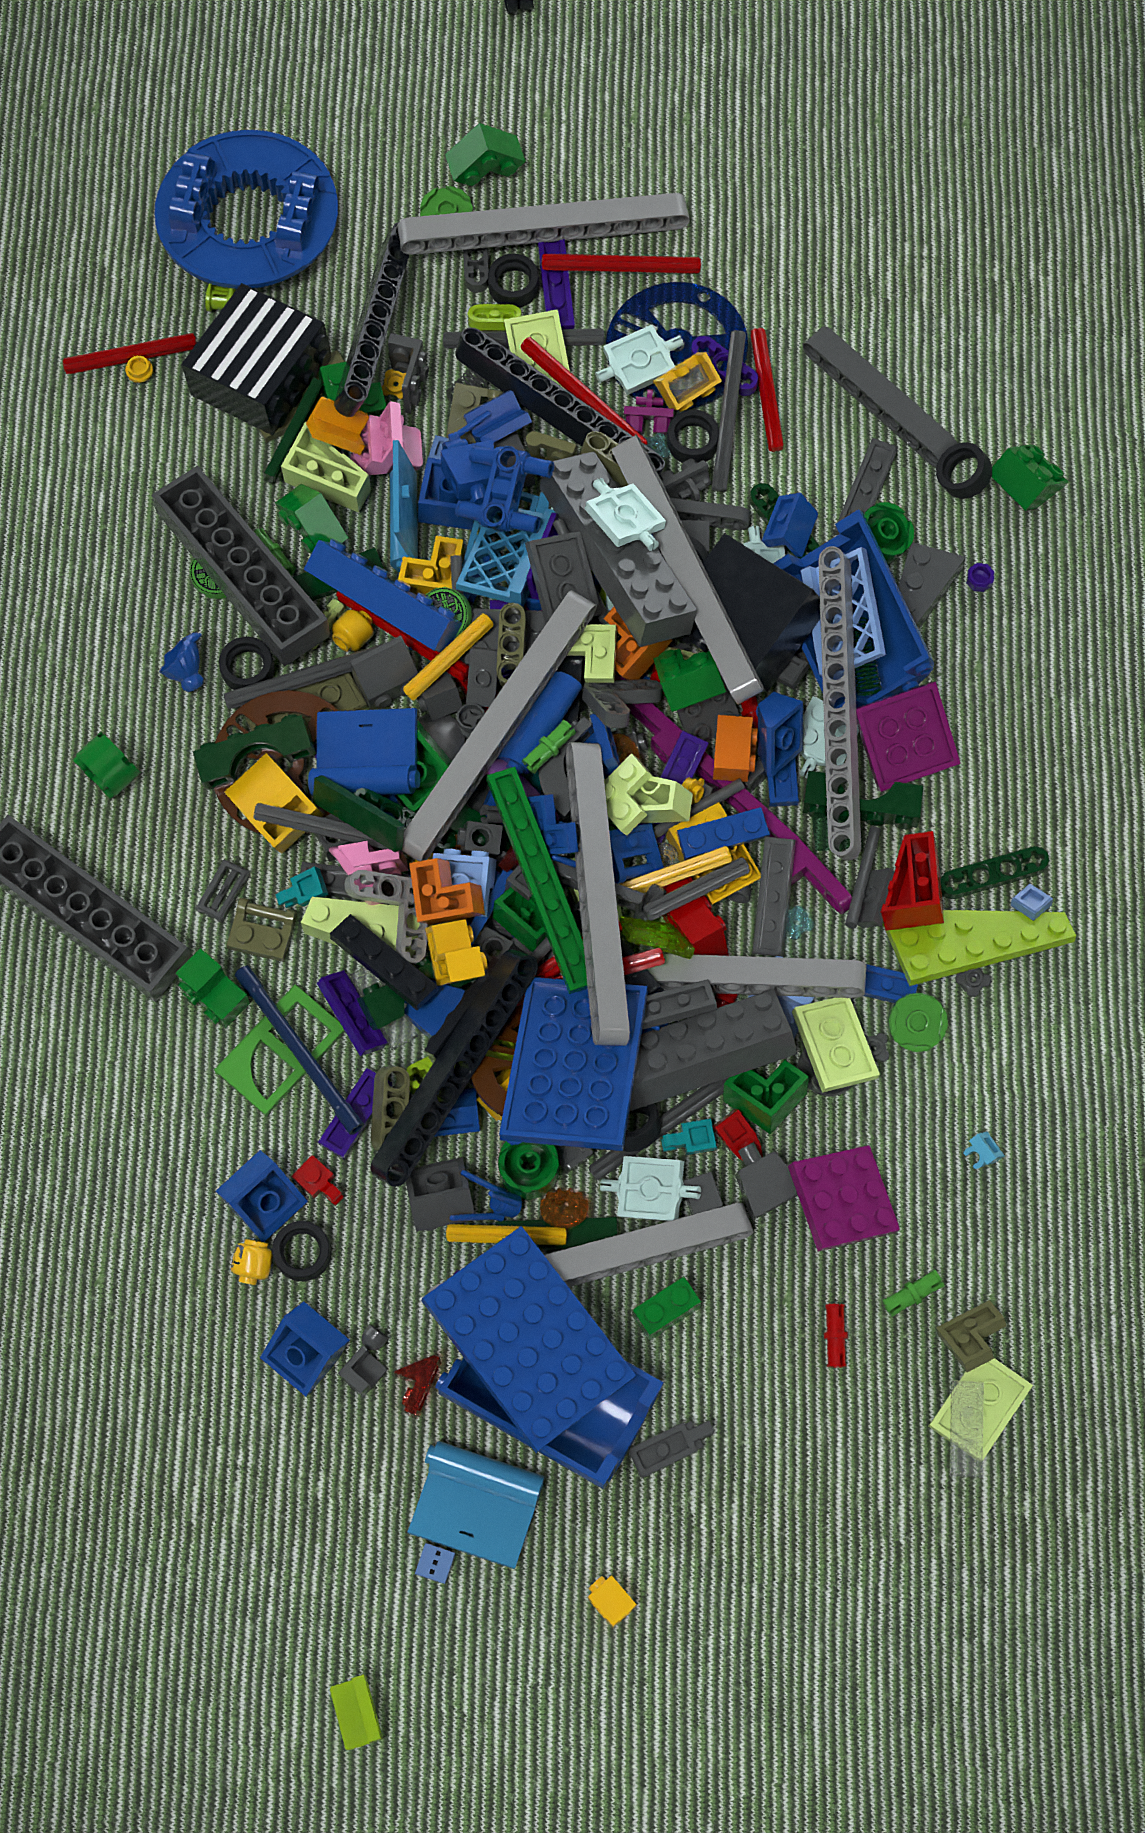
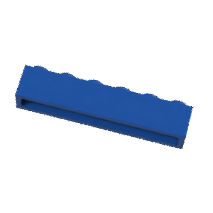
[304,539,462,652]

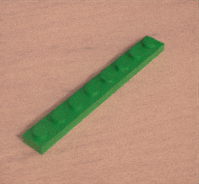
[486,767,588,994]

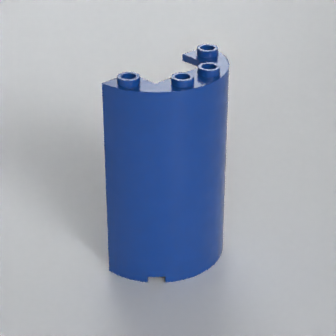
[773,509,934,709]
[435,1358,664,1489]

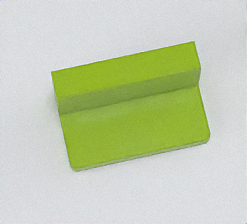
[330,1674,383,1750]

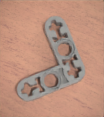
[344,870,428,965]

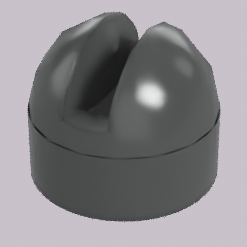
[728,885,752,903]
[362,1324,389,1350]

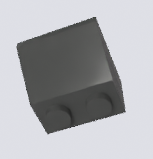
[350,636,418,710]
[406,1157,475,1232]

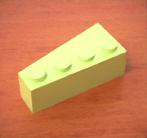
[604,776,693,824]
[301,897,433,967]

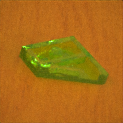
[619,916,695,959]

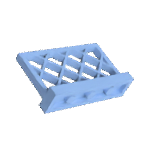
[801,547,886,680]

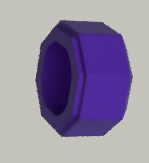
[966,563,994,592]

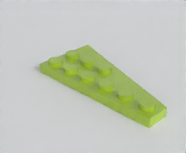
[882,910,1076,986]

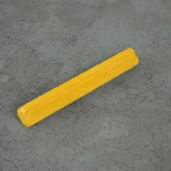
[403,613,494,700]
[619,846,732,893]
[446,1224,567,1245]

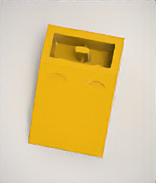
[224,753,324,854]
[665,802,761,905]

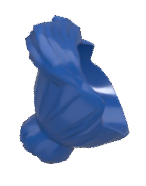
[159,632,204,692]

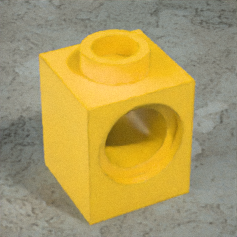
[588,1575,637,1628]

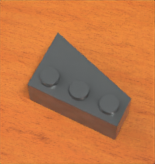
[898,542,966,629]

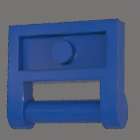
[609,823,664,884]

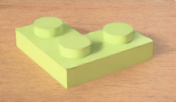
[567,624,617,683]
[604,753,653,835]

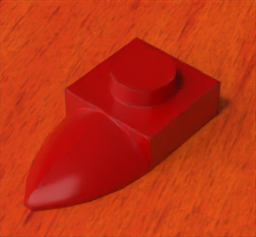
[712,1109,763,1162]

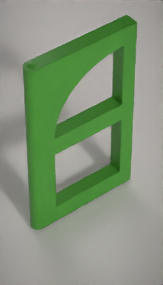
[214,985,345,1116]

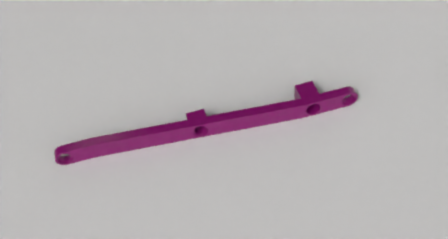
[524,605,852,914]

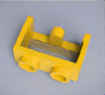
[653,352,722,412]

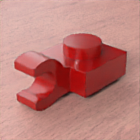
[291,1155,344,1206]

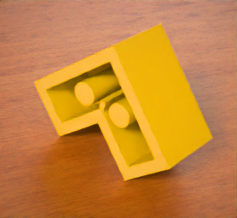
[398,536,465,595]
[425,919,487,986]

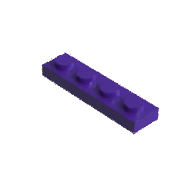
[537,239,575,329]
[637,730,709,848]

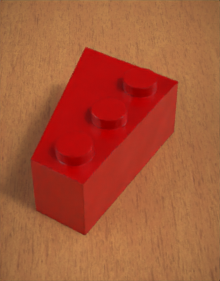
[881,831,944,931]
[662,877,729,956]

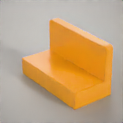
[306,397,369,455]

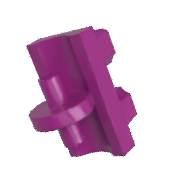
[624,389,674,435]

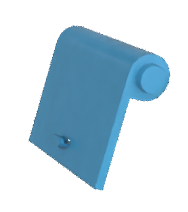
[389,440,418,572]
[408,1441,545,1569]

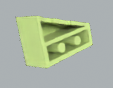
[281,421,371,512]

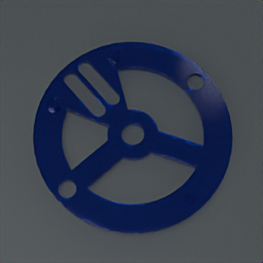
[606,282,748,410]

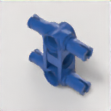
[455,445,554,533]

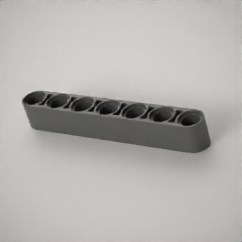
[803,326,957,467]

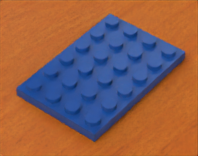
[499,977,648,1151]
[421,1226,636,1453]

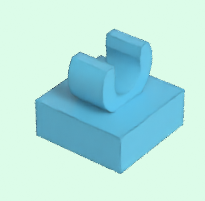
[963,1132,1005,1169]

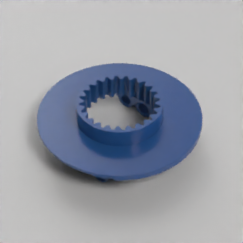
[154,130,338,289]

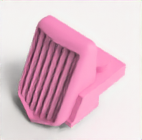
[350,401,423,475]
[329,841,409,905]

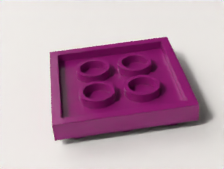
[856,681,961,792]
[788,1145,900,1252]

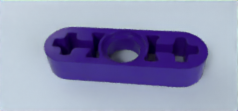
[691,336,758,396]

